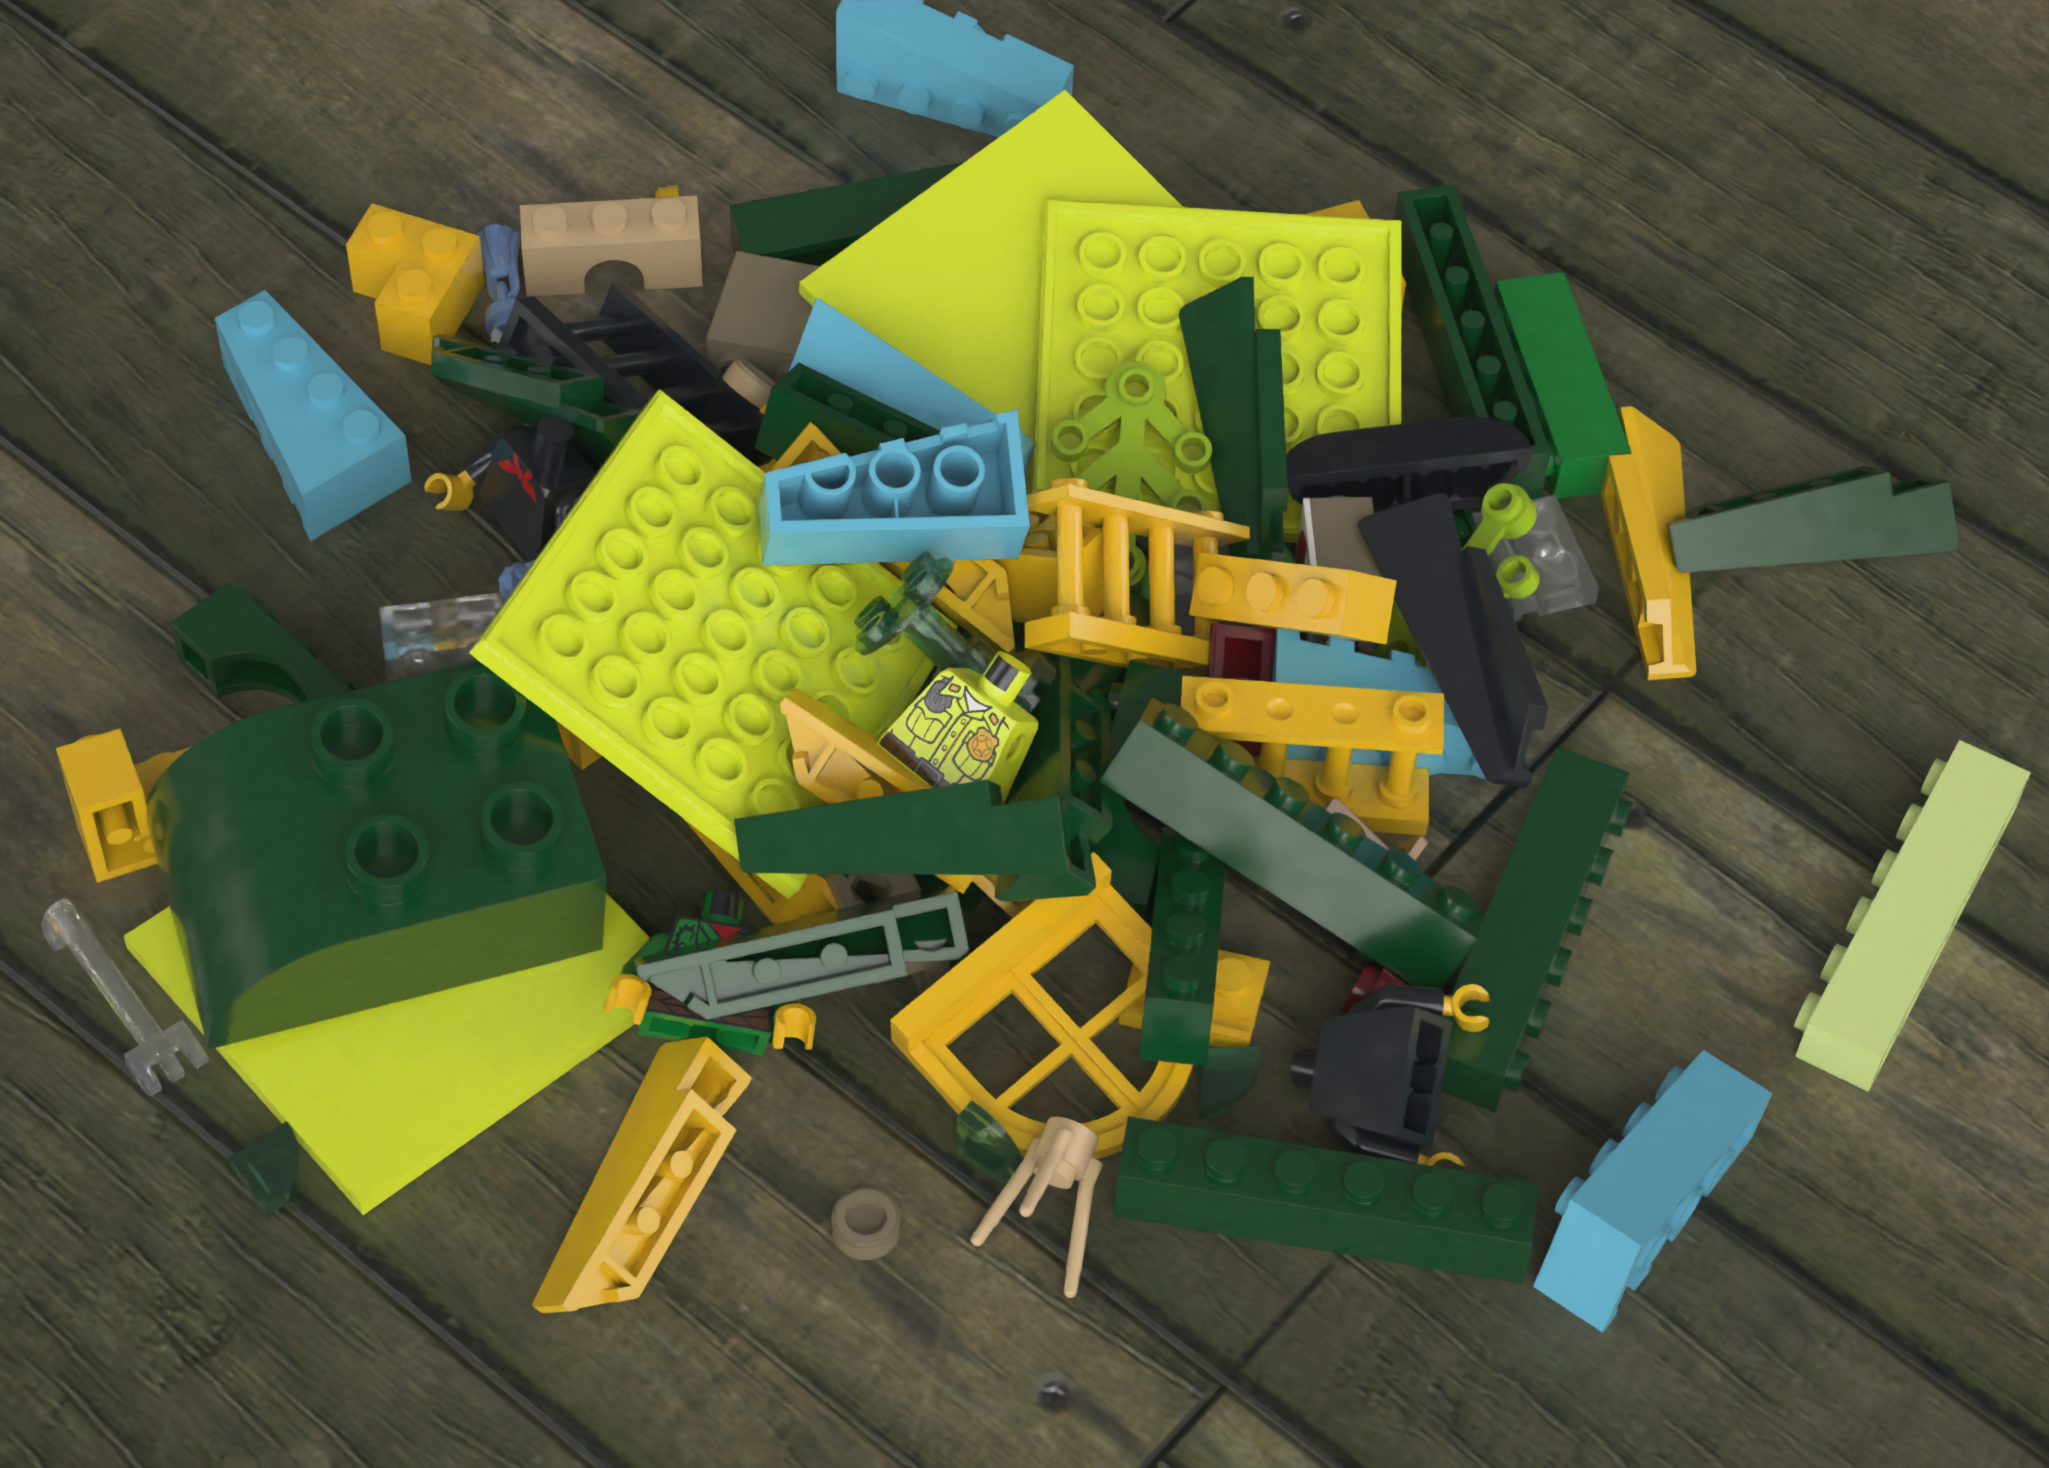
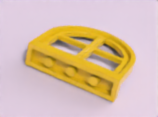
[890,852,1193,1159]

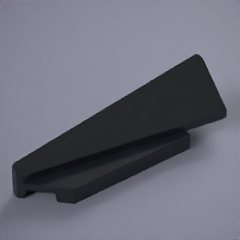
[1357,493,1548,788]

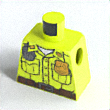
[877,651,1038,804]

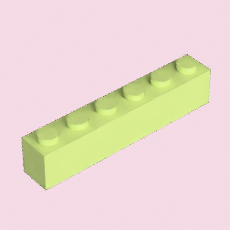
[1794,740,2031,1092]

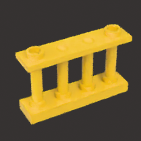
[1025,478,1250,677]
[1181,676,1444,836]

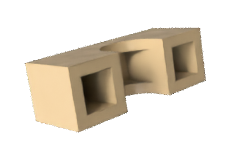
[520,195,703,297]

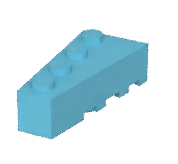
[836,0,1074,137]
[215,290,412,541]
[789,298,1036,476]
[758,409,1030,565]
[1272,628,1486,779]
[1533,1050,1772,1333]

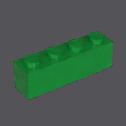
[1494,272,1631,500]

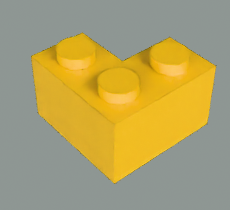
[346,203,485,365]
[992,489,1104,623]
[56,728,193,883]

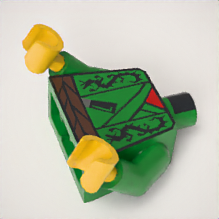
[603,890,816,1056]

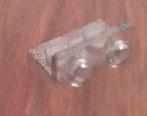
[379,592,505,682]

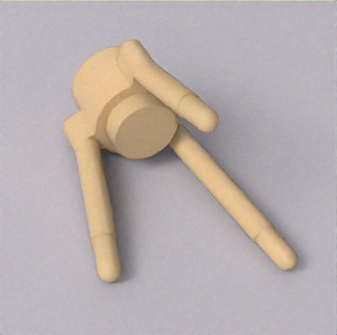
[971,1116,1103,1298]

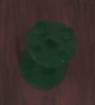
[854,551,1057,713]

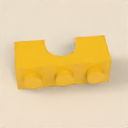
[1189,552,1397,644]

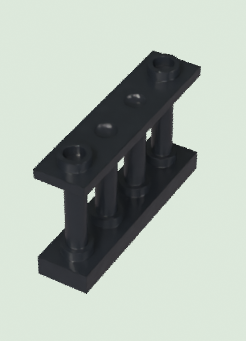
[497,282,764,464]

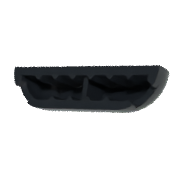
[1286,417,1532,513]

